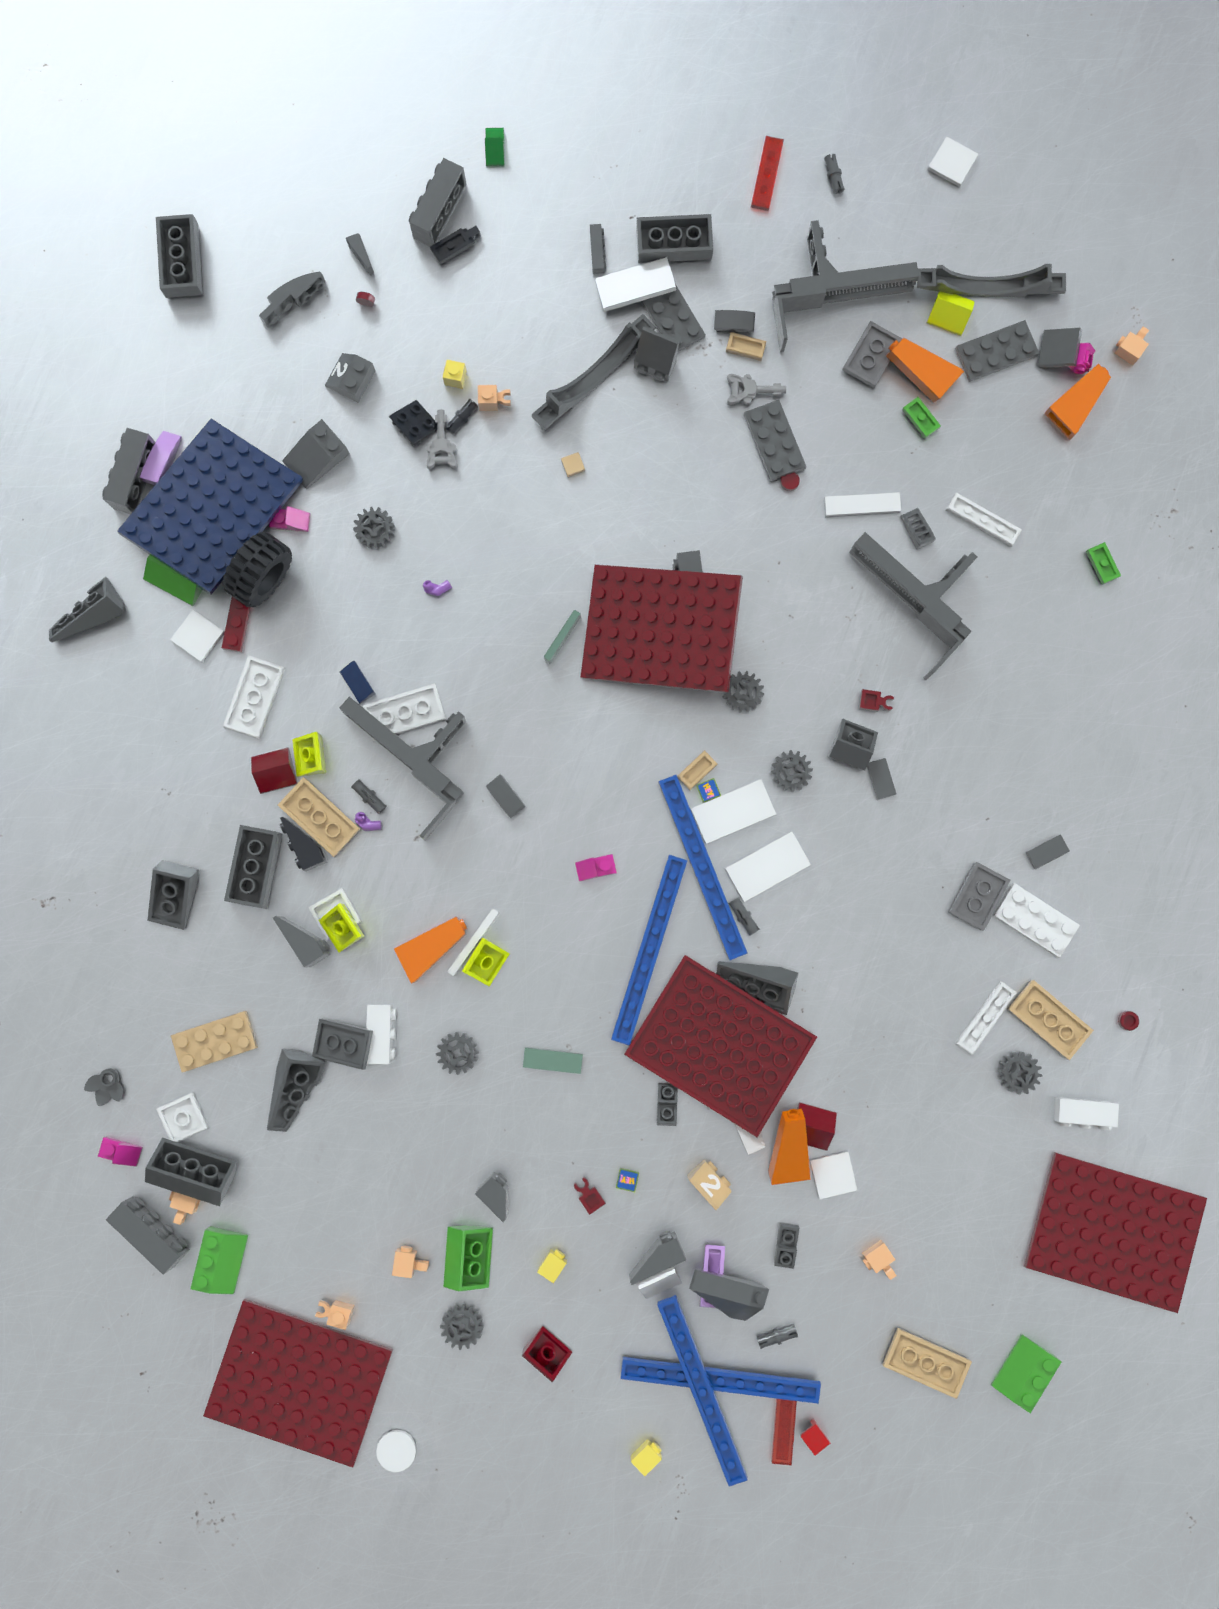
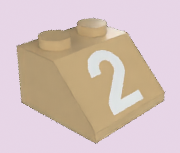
[687,1160,732,1210]

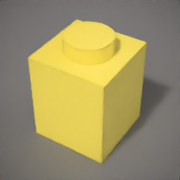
[442,360,467,389]
[537,1249,567,1284]
[630,1439,662,1477]

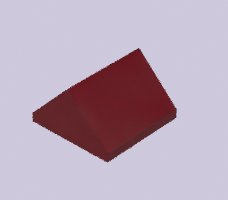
[251,747,298,794]
[797,1102,837,1151]
[522,1326,572,1382]

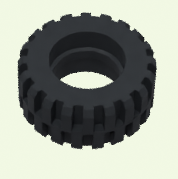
[223,532,292,607]

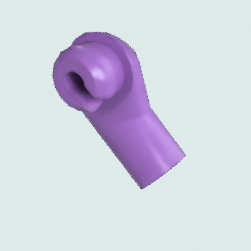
[423,580,452,596]
[355,812,382,831]

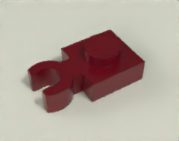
[859,689,894,712]
[574,1177,606,1215]

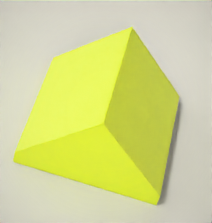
[927,292,975,336]
[292,732,326,777]
[318,903,365,953]
[462,938,509,986]

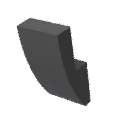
[714,310,755,332]
[486,774,525,818]
[657,1083,678,1126]
[774,1223,800,1269]

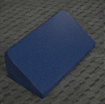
[340,660,376,704]

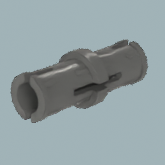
[824,154,845,194]
[351,779,387,814]
[729,897,760,936]
[757,1324,798,1349]

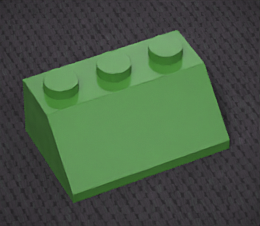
[143,554,203,606]
[443,1225,493,1292]
[190,1226,248,1294]
[991,1334,1062,1413]

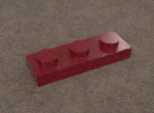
[221,597,251,653]

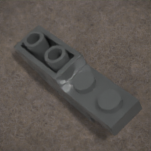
[259,271,326,327]

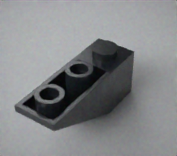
[280,817,327,872]

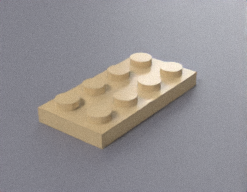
[278,777,360,857]
[1007,980,1094,1060]
[170,1011,258,1073]
[882,1328,972,1399]

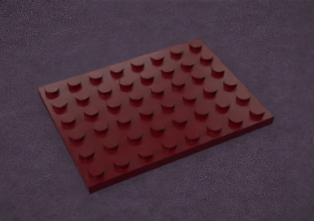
[580,564,743,693]
[624,955,817,1138]
[1024,1152,1207,1313]
[203,1299,393,1468]

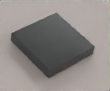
[1038,327,1082,368]

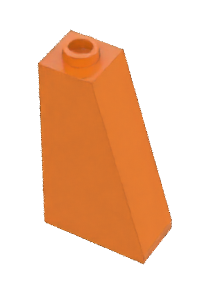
[886,338,964,403]
[1044,363,1111,440]
[394,917,467,983]
[768,1109,811,1185]

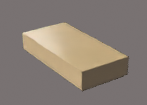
[726,332,767,361]
[677,750,718,791]

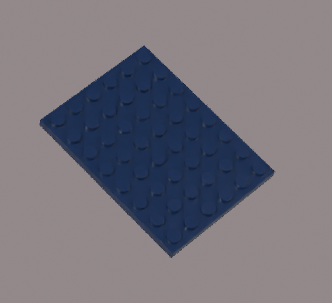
[117,418,303,595]

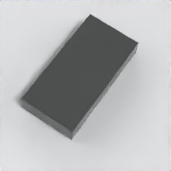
[867,758,896,800]
[1026,835,1070,869]

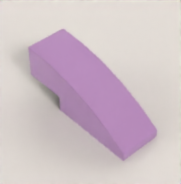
[140,431,182,485]
[699,1245,725,1309]

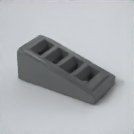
[345,233,374,275]
[901,508,936,549]

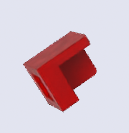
[800,1419,831,1456]

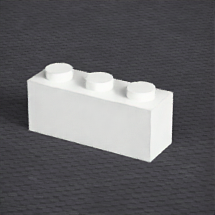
[366,1004,396,1064]
[1054,1097,1119,1130]

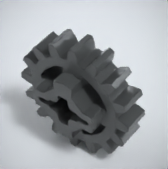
[353,507,395,549]
[723,671,764,713]
[771,750,813,792]
[436,1032,479,1075]
[998,1052,1042,1095]
[440,1304,484,1350]

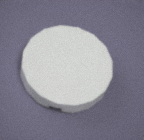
[376,1429,417,1472]

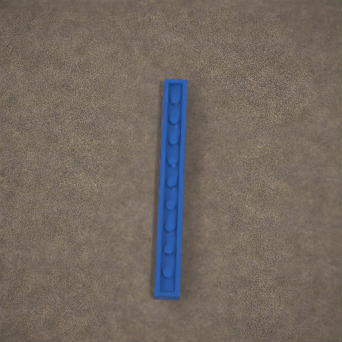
[658,775,748,961]
[611,855,688,1046]
[657,1295,748,1487]
[621,1357,821,1404]

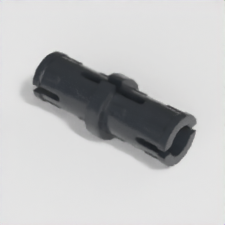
[445,399,478,435]

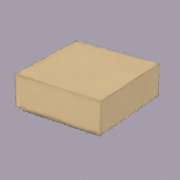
[561,452,585,477]

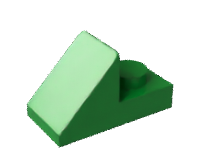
[485,128,504,166]

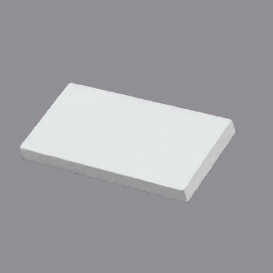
[596,257,676,312]
[223,655,285,739]
[362,683,446,742]
[691,779,776,844]
[725,832,811,902]

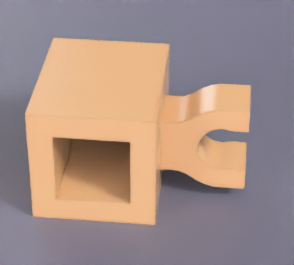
[1115,326,1149,365]
[478,385,511,411]
[169,1191,200,1225]
[862,1240,897,1280]
[392,1246,429,1278]
[315,1300,355,1330]

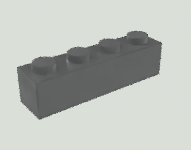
[590,224,606,274]

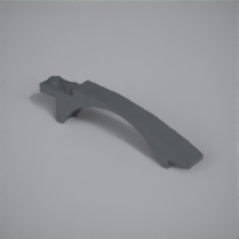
[917,264,1066,297]
[532,314,656,430]

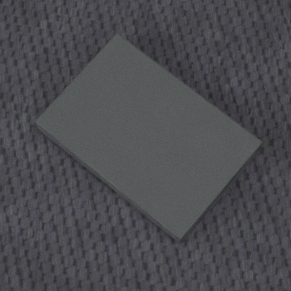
[312,1018,373,1070]

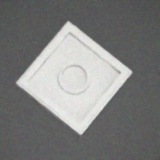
[927,136,978,187]
[170,610,224,662]
[308,888,362,941]
[156,1092,209,1142]
[810,1151,857,1199]
[637,1267,682,1299]

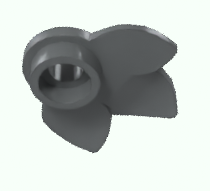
[84,1068,123,1106]

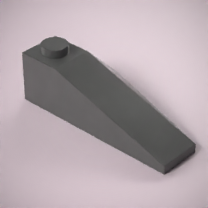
[49,577,123,642]
[689,1269,769,1321]

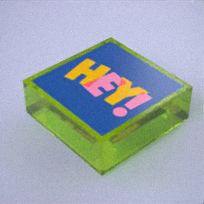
[696,778,721,803]
[616,1168,639,1192]

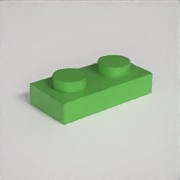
[902,397,941,439]
[1086,542,1121,585]

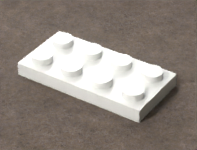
[993,883,1080,958]

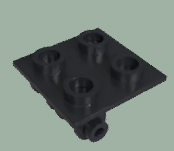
[389,400,438,447]

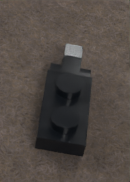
[430,226,481,265]

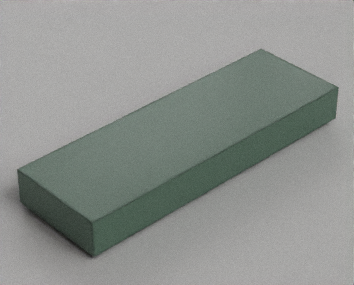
[544,610,581,664]
[523,1047,583,1074]

